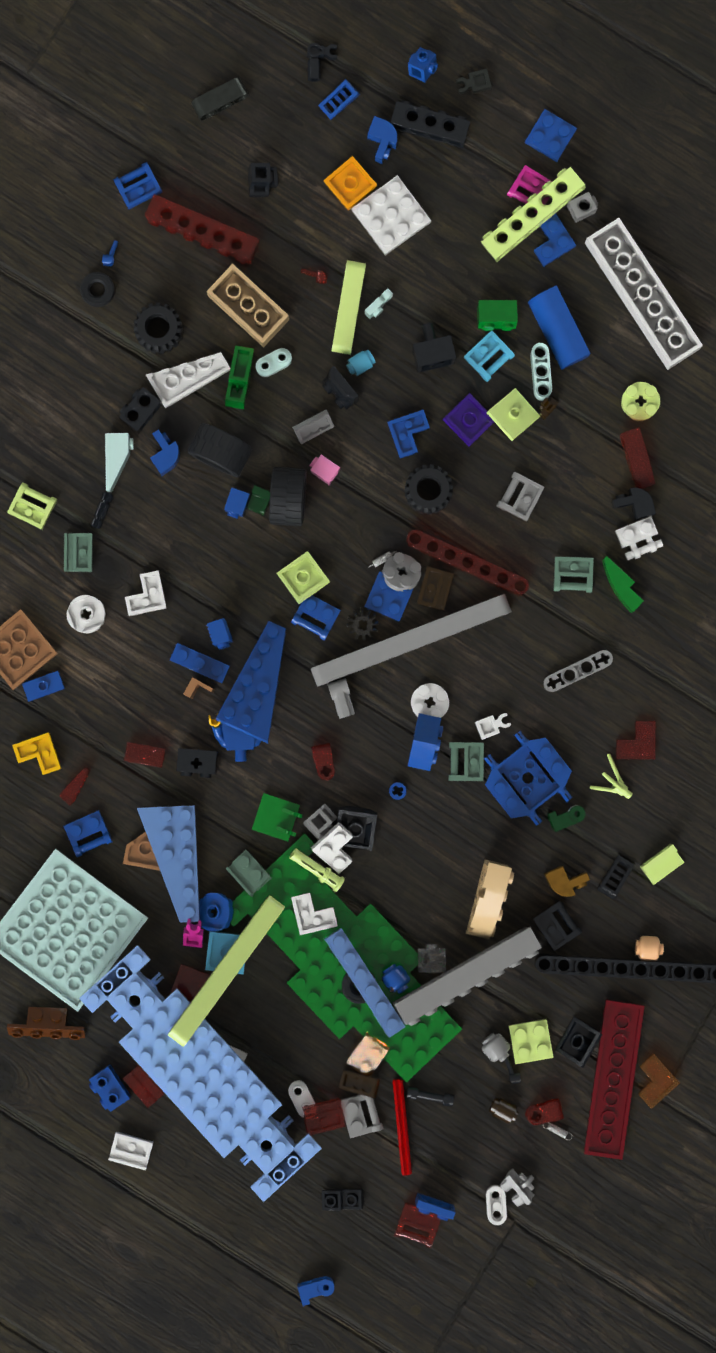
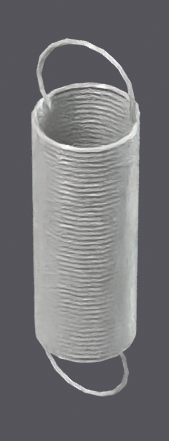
[369,551,397,567]
[543,1121,572,1140]

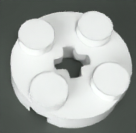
[67,595,106,634]
[411,683,449,718]

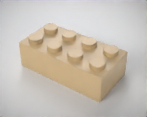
[206,264,289,348]

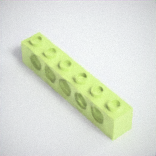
[481,167,586,262]

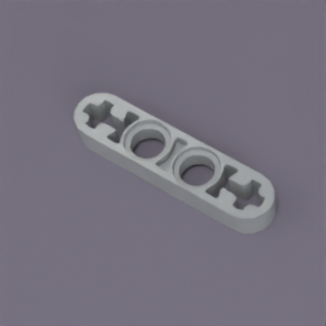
[543,650,613,692]

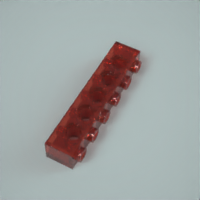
[145,194,260,264]

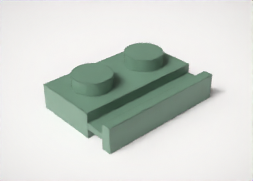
[64,533,93,572]
[226,850,272,897]

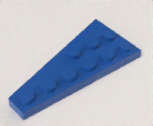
[216,621,286,744]

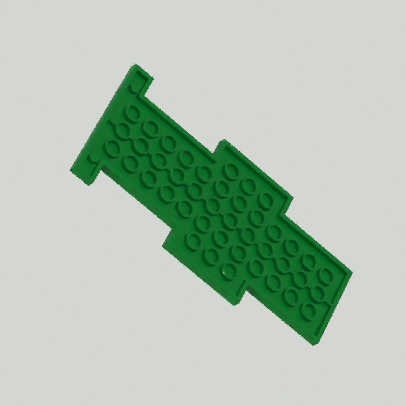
[230,834,462,1083]

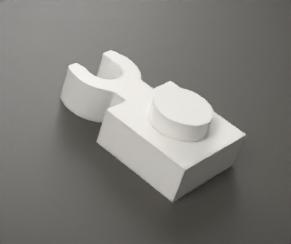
[475,713,511,740]

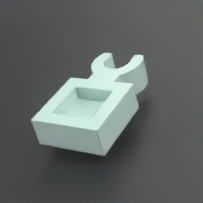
[365,289,393,319]

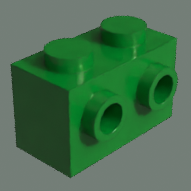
[477,300,518,331]

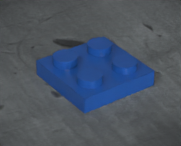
[525,109,577,162]
[364,572,414,622]
[415,1193,456,1221]

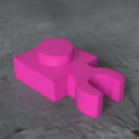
[183,919,204,948]

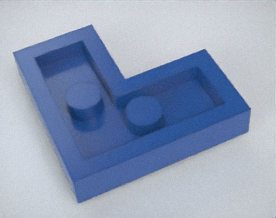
[534,214,576,267]
[387,409,430,459]

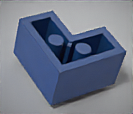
[408,713,443,771]

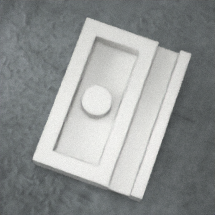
[108,1132,154,1170]

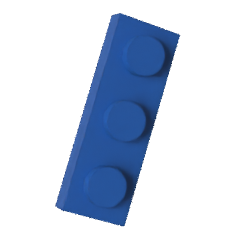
[170,643,230,683]

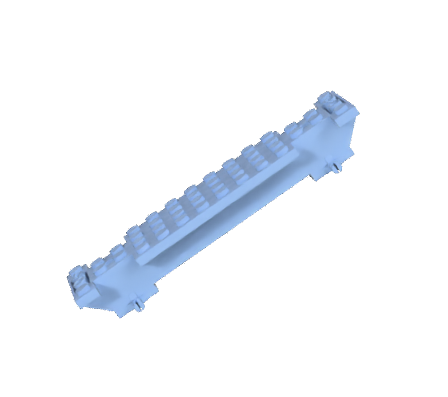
[79,945,322,1202]

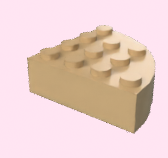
[466,859,514,939]

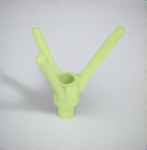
[590,753,633,799]

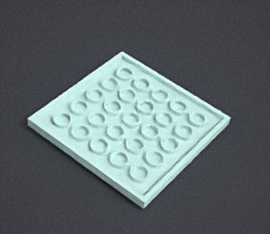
[0,849,148,1011]

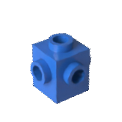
[408,47,438,83]

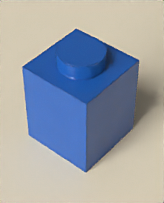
[224,488,250,519]

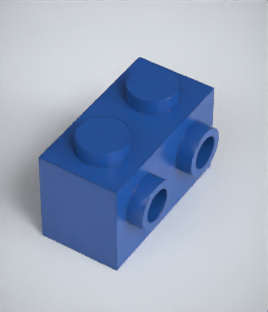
[89,1064,131,1112]

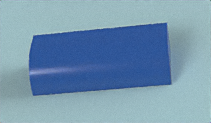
[528,285,590,370]

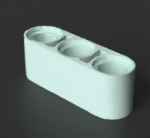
[530,343,552,401]

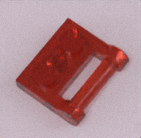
[394,1202,441,1248]

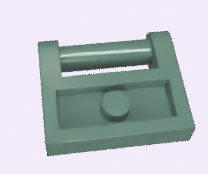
[553,557,594,593]
[449,742,484,781]

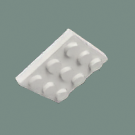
[352,175,431,256]

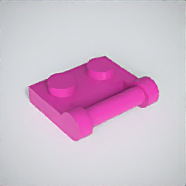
[507,165,552,213]

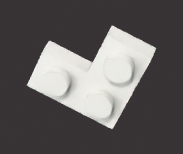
[125,571,167,616]
[311,822,353,874]
[291,893,338,935]

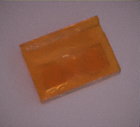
[346,1032,390,1077]

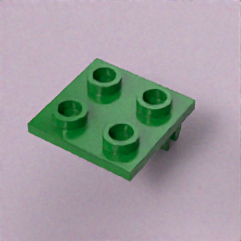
[252,793,303,842]

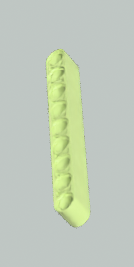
[168,895,285,1047]

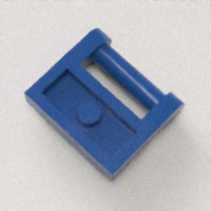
[113,162,162,209]
[291,595,341,641]
[63,810,113,858]

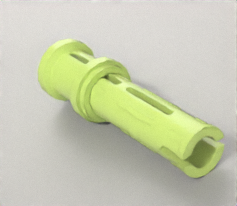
[289,848,345,892]

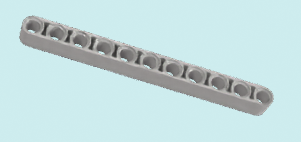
[310,594,512,687]

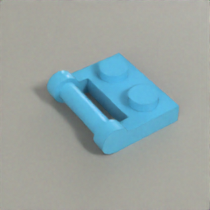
[464,331,515,382]

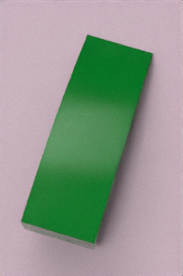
[225,346,254,409]
[602,556,644,613]

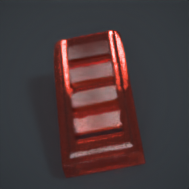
[59,768,90,806]

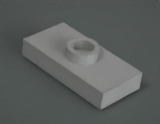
[292,410,335,444]

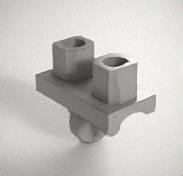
[500,1168,535,1207]

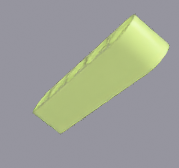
[332,260,366,355]

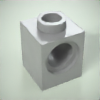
[567,192,598,223]

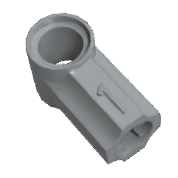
[327,678,355,719]

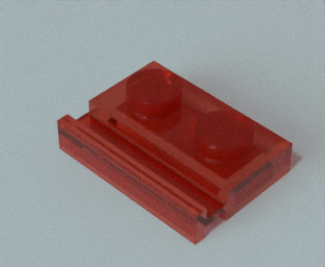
[302,1098,345,1135]

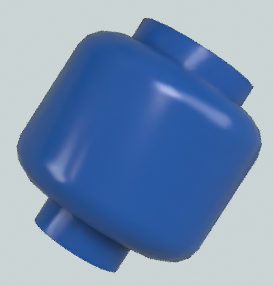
[382,964,410,994]

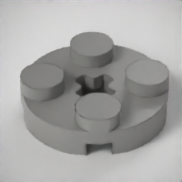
[382,552,421,591]

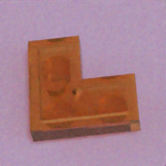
[638,1053,680,1109]

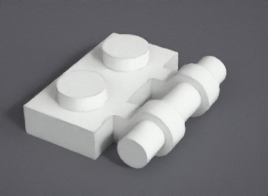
[615,516,663,560]

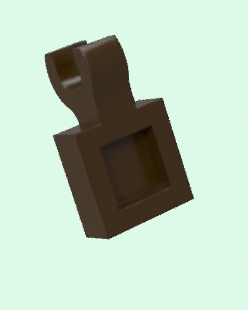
[539,397,558,420]

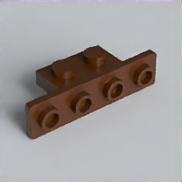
[7,1007,86,1040]

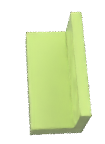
[640,844,685,885]

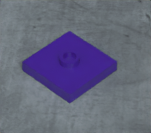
[442,393,494,447]

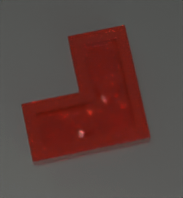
[616,721,656,760]

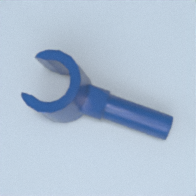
[102,240,118,266]

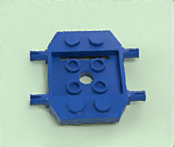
[484,730,572,826]

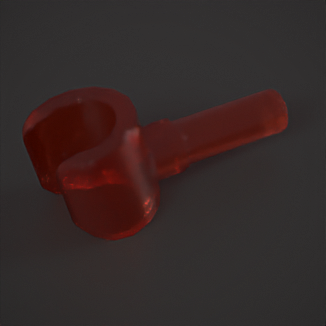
[301,269,327,284]

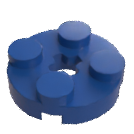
[199,893,233,931]

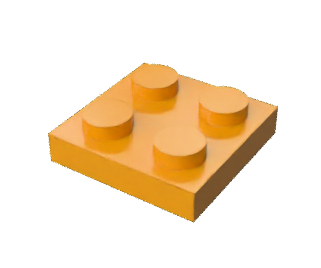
[324,156,377,211]

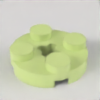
[621,382,660,421]

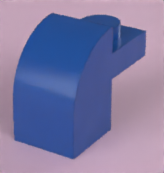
[367,116,397,164]
[150,429,180,476]

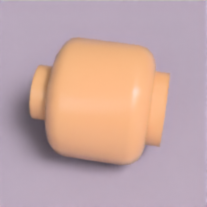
[635,936,664,962]

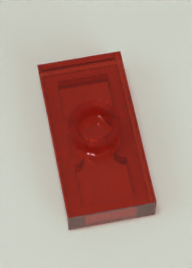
[124,742,166,768]

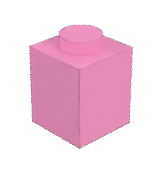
[310,454,340,485]

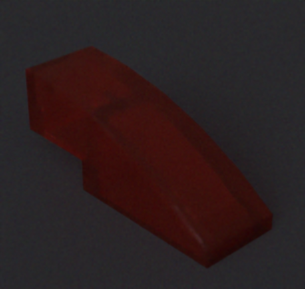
[619,427,655,489]

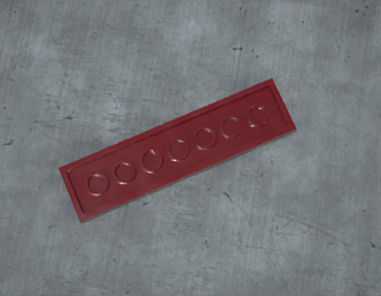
[583,999,644,1160]

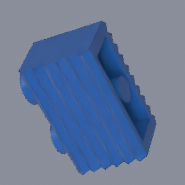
[206,618,233,650]

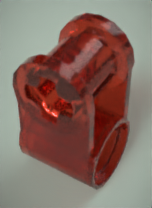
[311,743,335,781]
[525,1098,564,1125]

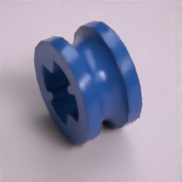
[389,782,406,800]

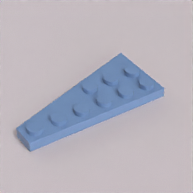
[137,805,200,922]

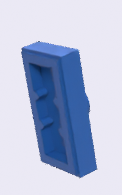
[22,671,65,702]

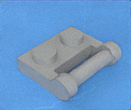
[496,472,545,522]
[340,1094,384,1138]

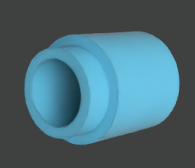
[346,350,376,376]

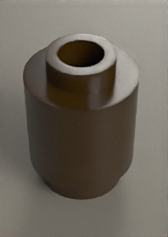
[489,1098,519,1124]

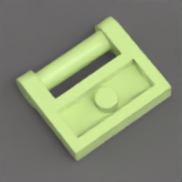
[7,482,57,530]

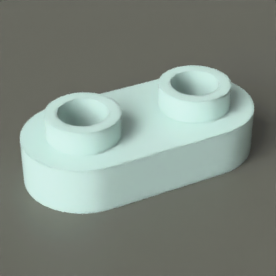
[256,348,292,377]

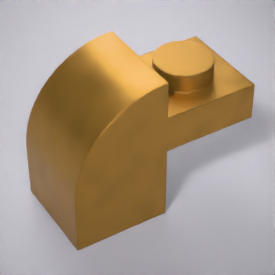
[544,866,590,897]

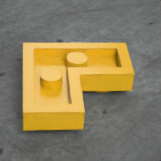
[12,732,62,775]

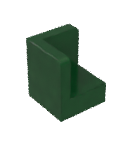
[247,485,270,516]

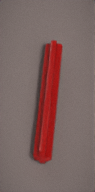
[393,1079,412,1176]

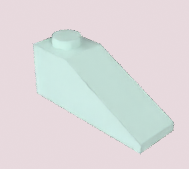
[105,433,134,493]

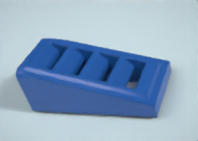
[318,79,360,120]

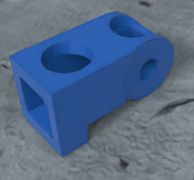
[297,1276,334,1306]

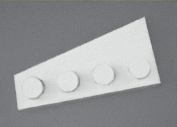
[146,352,231,409]

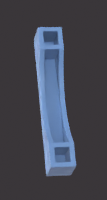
[324,928,406,1038]

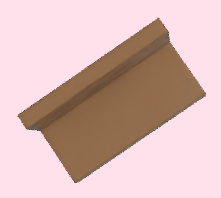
[183,677,215,699]

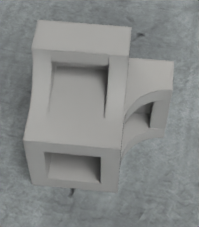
[303,804,337,840]

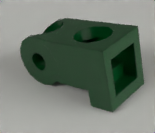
[547,805,586,832]

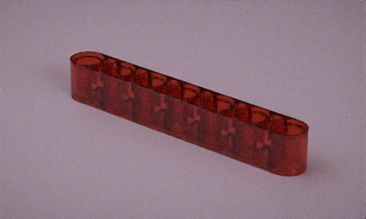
[406,530,529,596]

